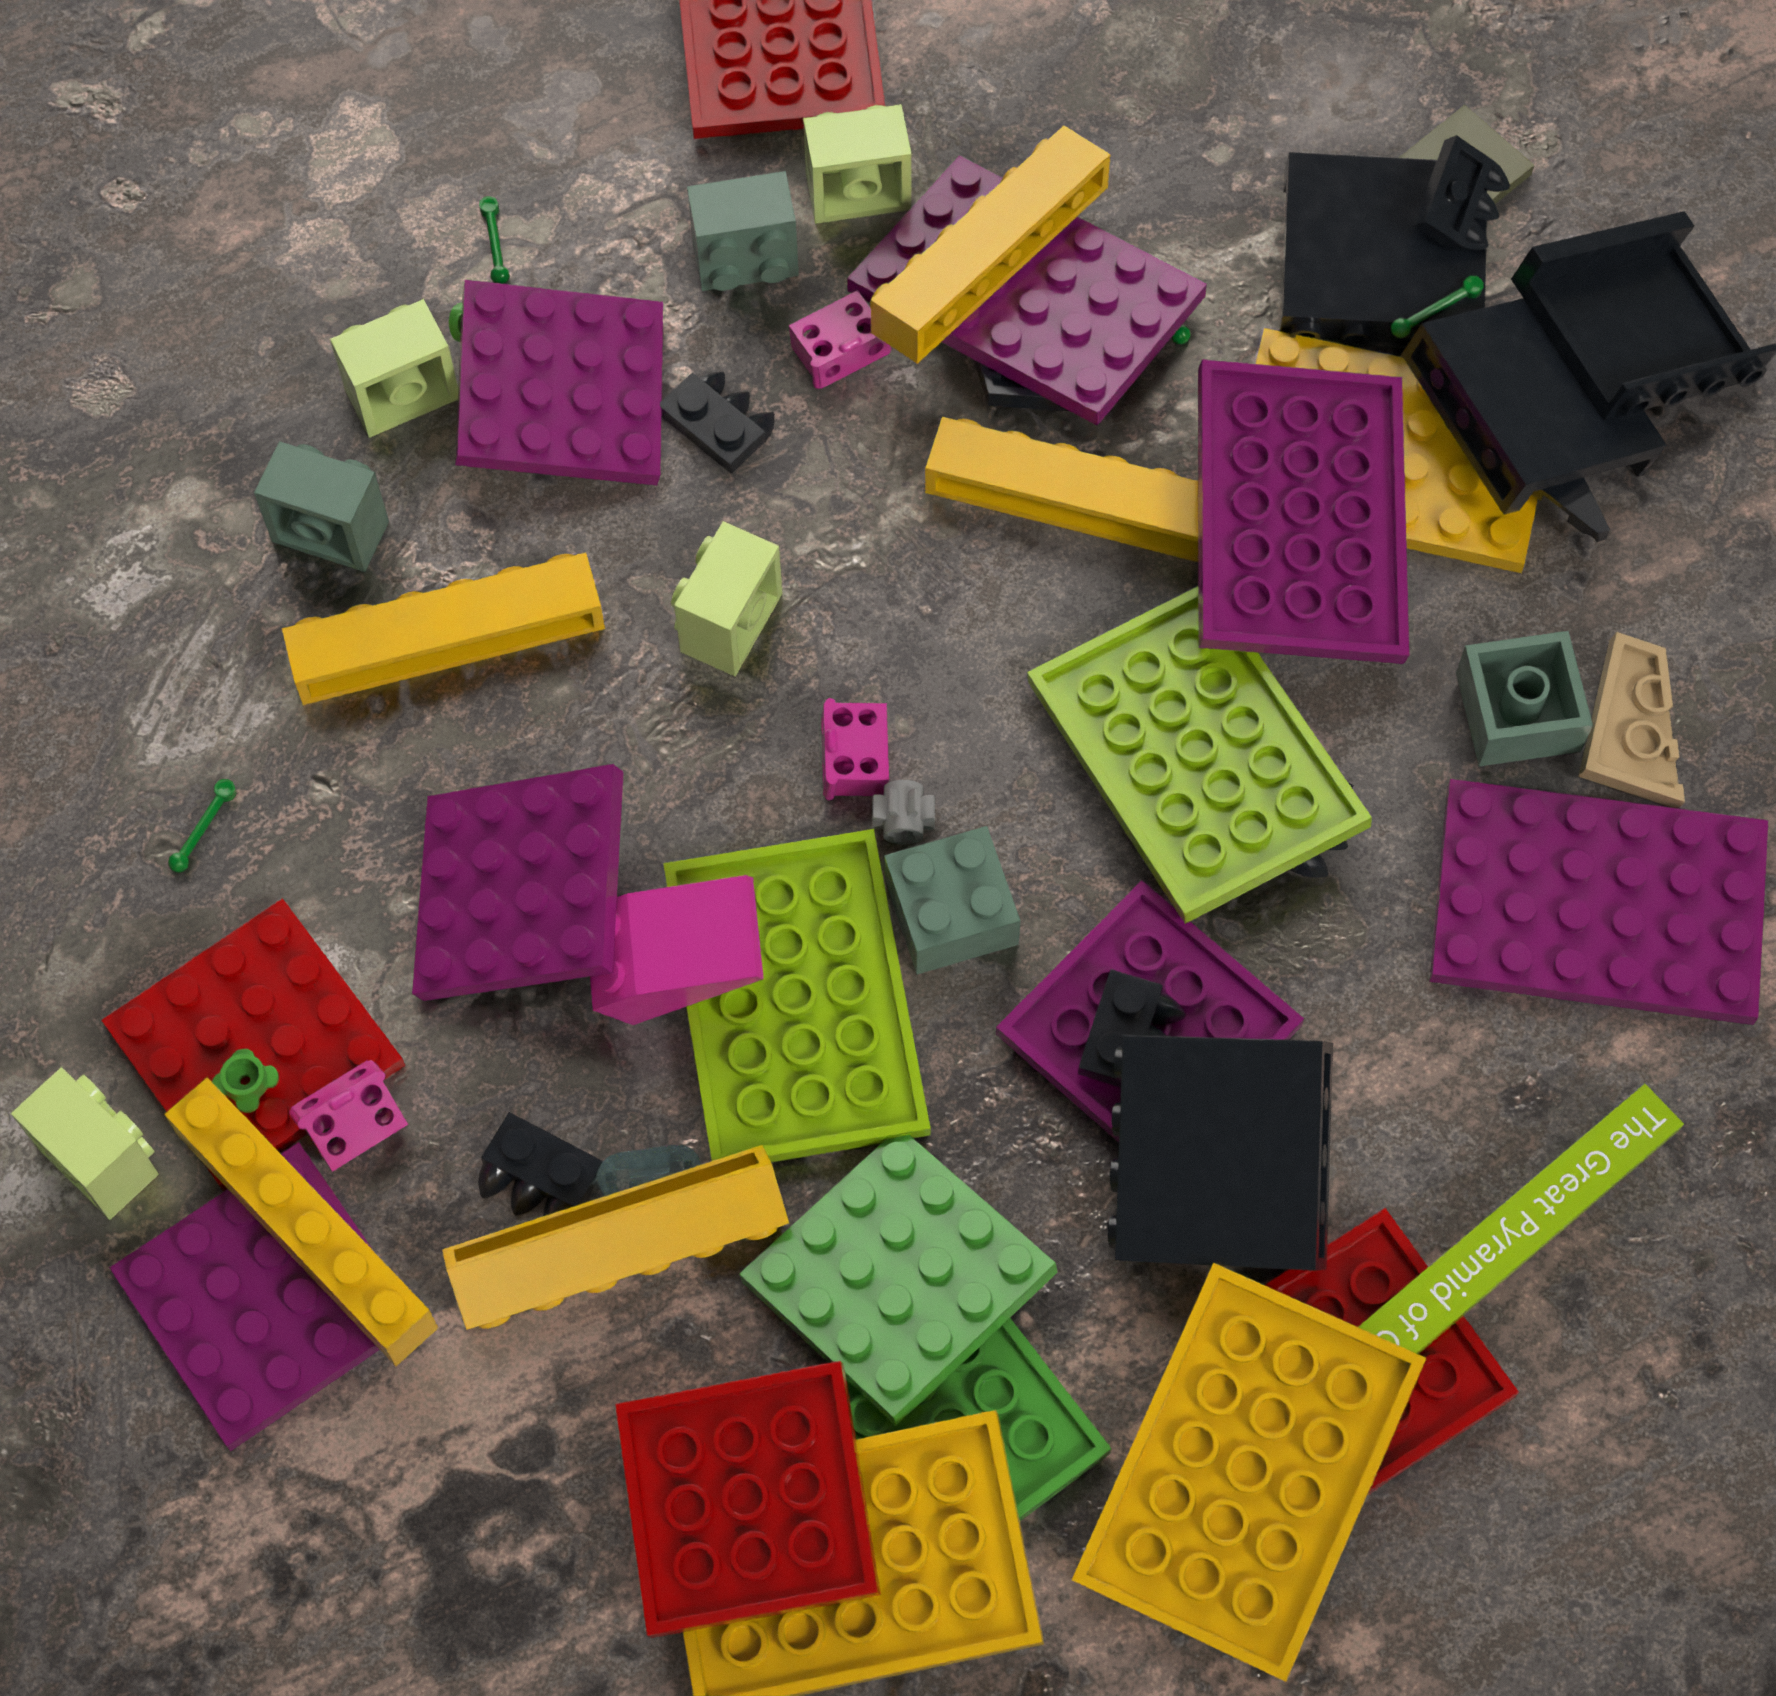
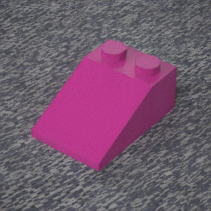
[590,875,764,1025]

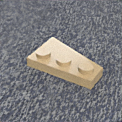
[1578,632,1685,808]

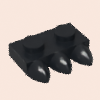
[1413,135,1510,251]
[660,372,775,474]
[1078,969,1186,1088]
[478,1112,605,1216]

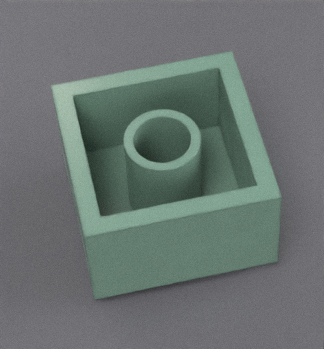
[687,171,799,291]
[254,441,389,572]
[1456,631,1593,767]
[884,826,1021,975]

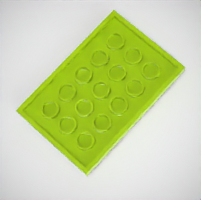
[1027,586,1372,924]
[663,829,931,1162]

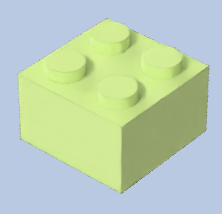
[803,105,911,224]
[330,299,458,438]
[671,521,782,676]
[10,1067,159,1220]

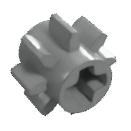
[872,780,935,844]

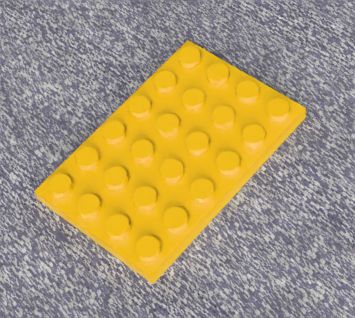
[1255,328,1538,573]
[1072,1263,1426,1682]
[683,1410,1044,1696]

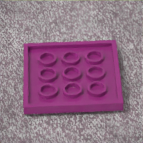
[455,280,663,486]
[412,764,624,1001]
[996,880,1304,1143]
[109,1142,379,1451]

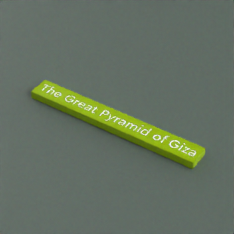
[1358,1084,1684,1354]

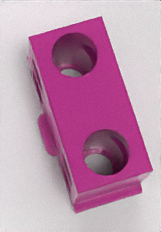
[789,290,892,389]
[821,698,889,800]
[289,1060,408,1172]

